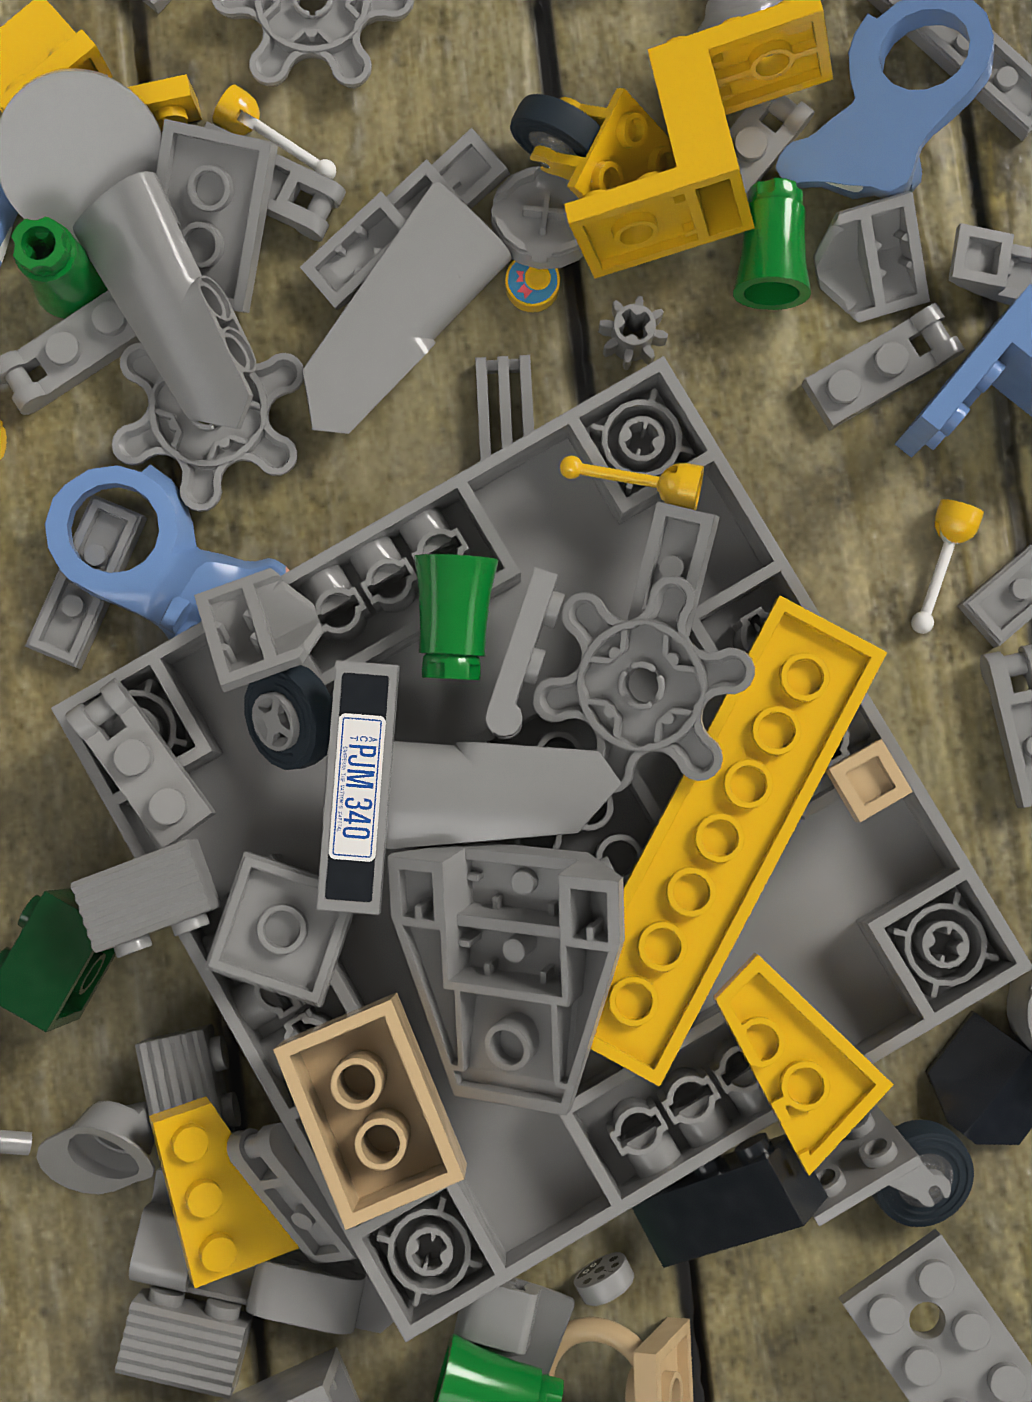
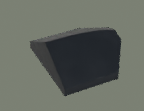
[925,1011,1032,1145]

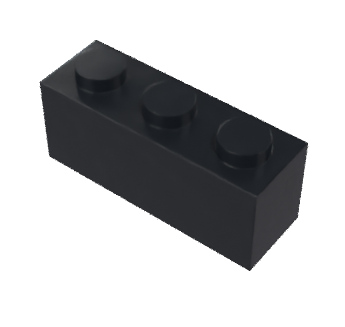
[632,1133,828,1268]

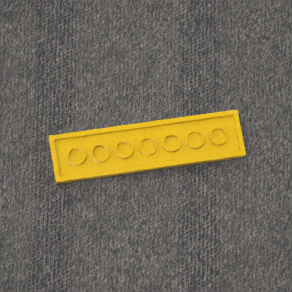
[591,595,887,1087]

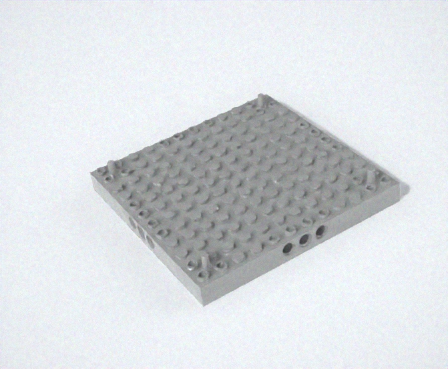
[51,356,1032,1342]

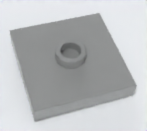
[204,851,354,1007]

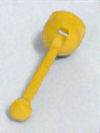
[560,455,704,510]

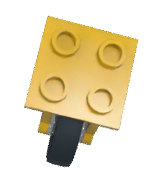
[510,88,676,199]

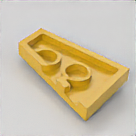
[713,953,894,1176]
[149,1096,299,1288]

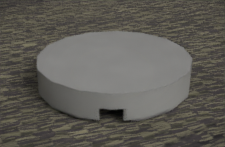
[491,166,583,269]

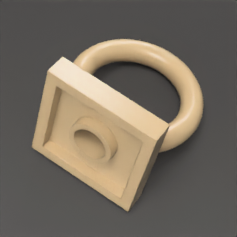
[549,1317,693,1402]

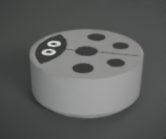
[574,1252,635,1306]

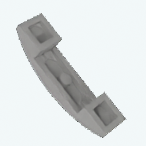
[948,223,1032,305]

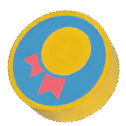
[505,261,560,313]

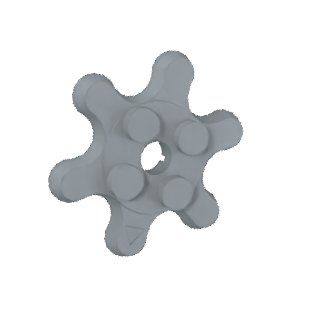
[212,0,415,89]
[112,343,304,512]
[533,576,755,793]

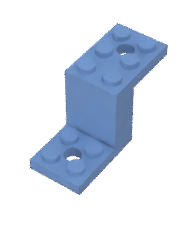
[895,284,1032,458]

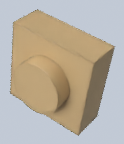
[825,739,913,823]

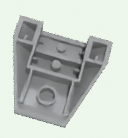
[387,841,625,1116]

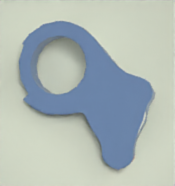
[776,0,994,199]
[45,464,290,640]

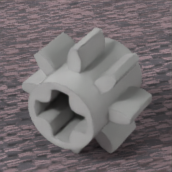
[598,296,668,370]

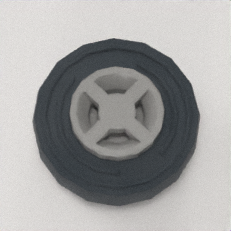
[244,665,333,770]

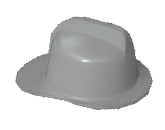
[36,1101,155,1194]

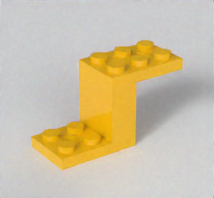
[564,0,833,279]

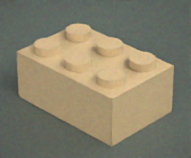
[273,992,467,1230]

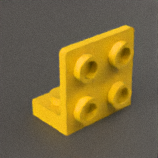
[0,0,113,113]

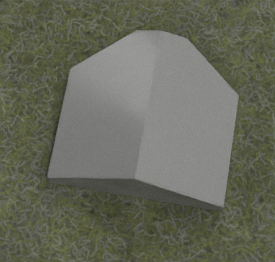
[813,191,930,323]
[194,568,323,692]

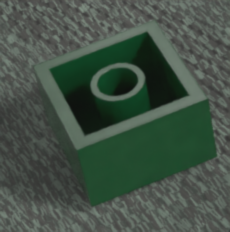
[0,888,116,1032]

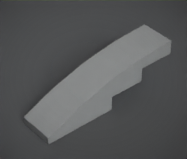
[300,128,510,310]

